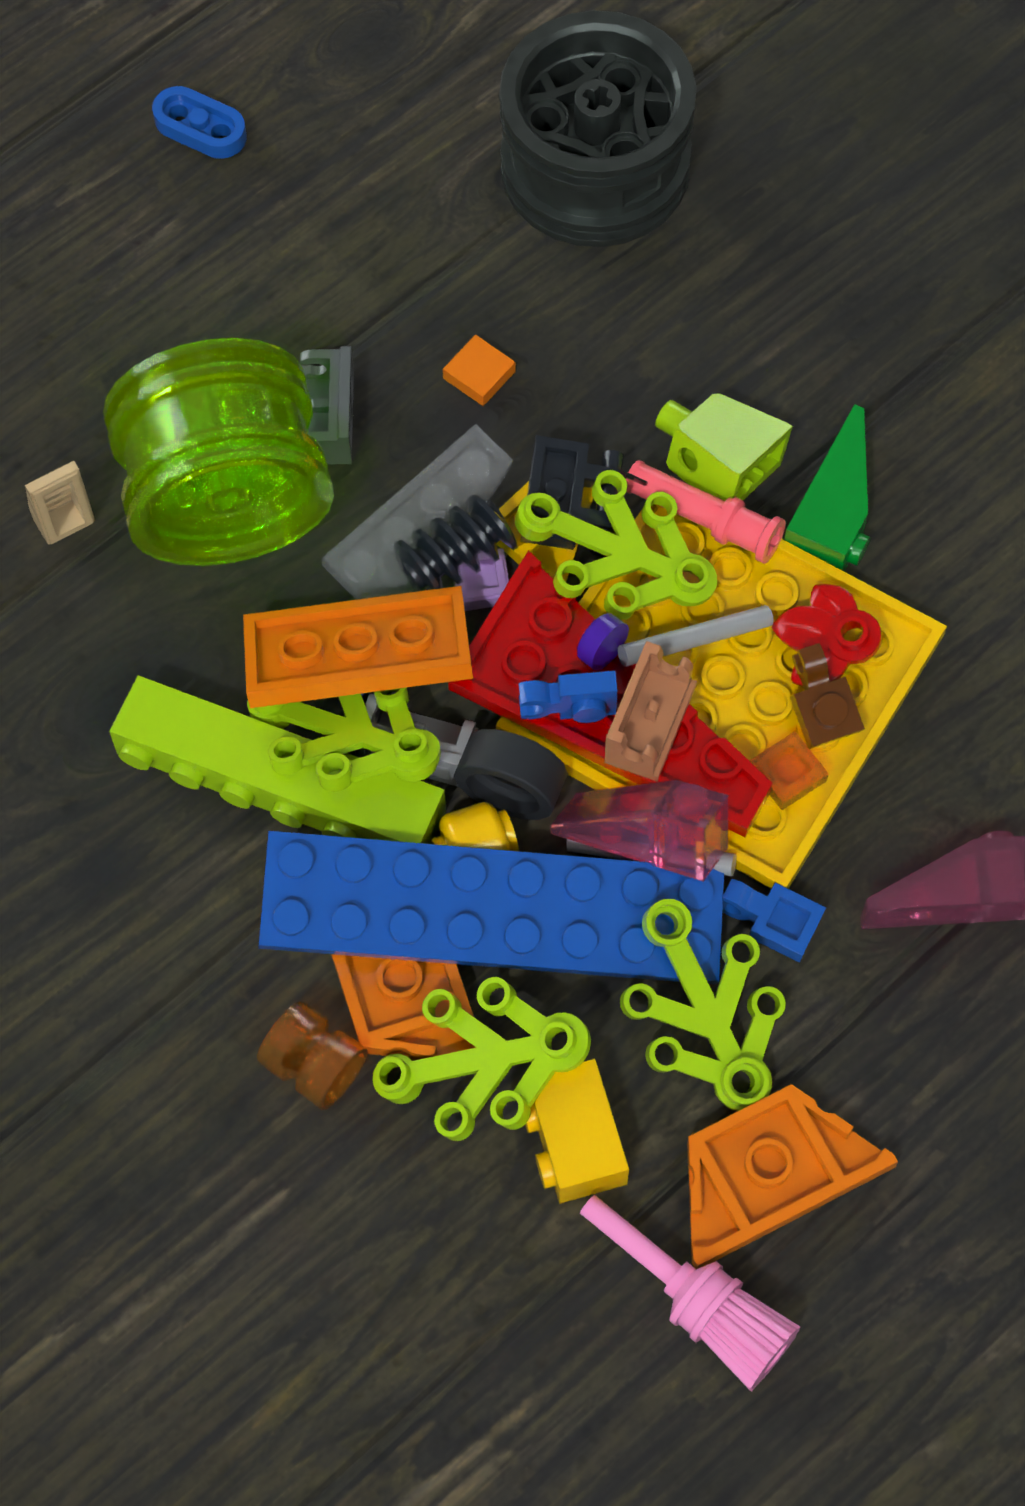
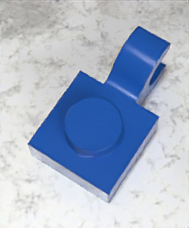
[722,879,826,962]

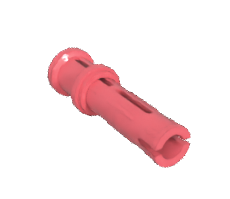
[626,460,786,564]

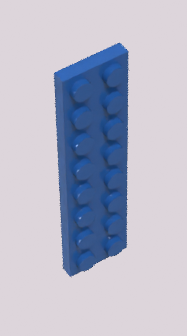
[258,831,724,985]

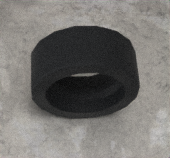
[454,729,568,820]

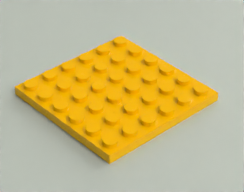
[496,505,947,889]

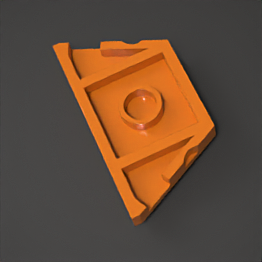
[331,954,476,1060]
[687,1084,898,1269]

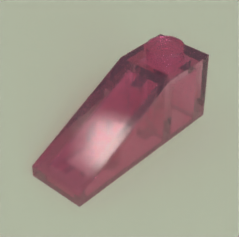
[550,780,729,882]
[860,831,1025,929]

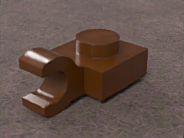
[790,643,865,749]

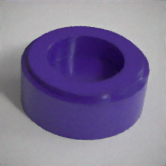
[577,613,629,671]

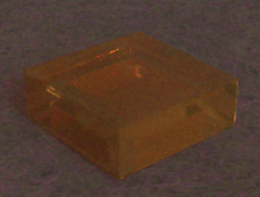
[750,732,829,810]

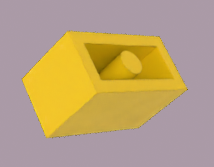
[525,1059,629,1204]

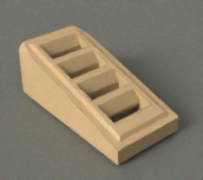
[25,461,95,545]

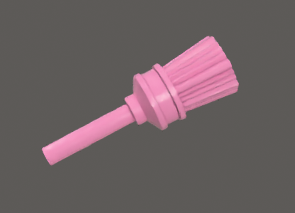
[580,1195,800,1391]

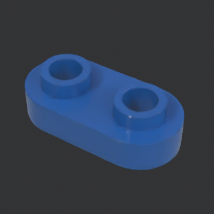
[152,86,247,159]

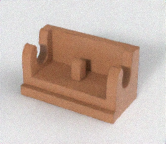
[604,641,697,782]

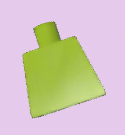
[655,394,793,501]

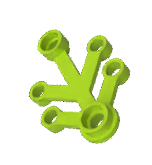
[515,470,717,620]
[247,688,441,792]
[620,899,786,1111]
[373,977,591,1141]

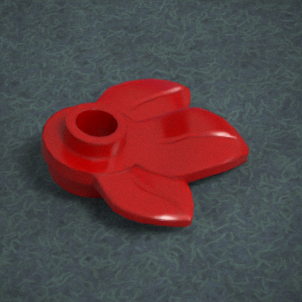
[772,584,882,686]

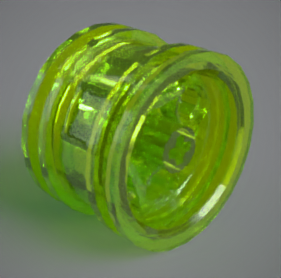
[103,338,334,566]

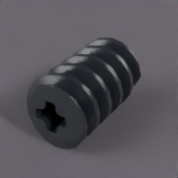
[393,494,518,592]

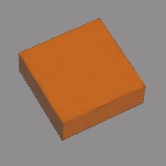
[443,334,516,406]

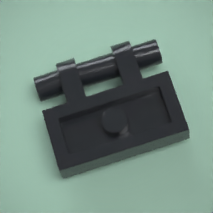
[520,435,627,557]

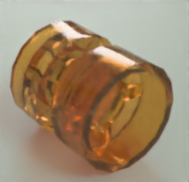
[257,1001,368,1110]

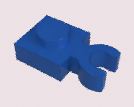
[519,671,618,723]

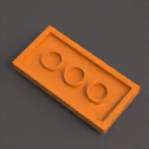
[243,586,473,708]

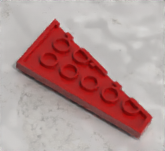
[448,550,773,838]

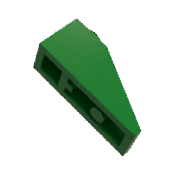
[784,404,871,572]

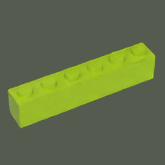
[109,675,446,844]

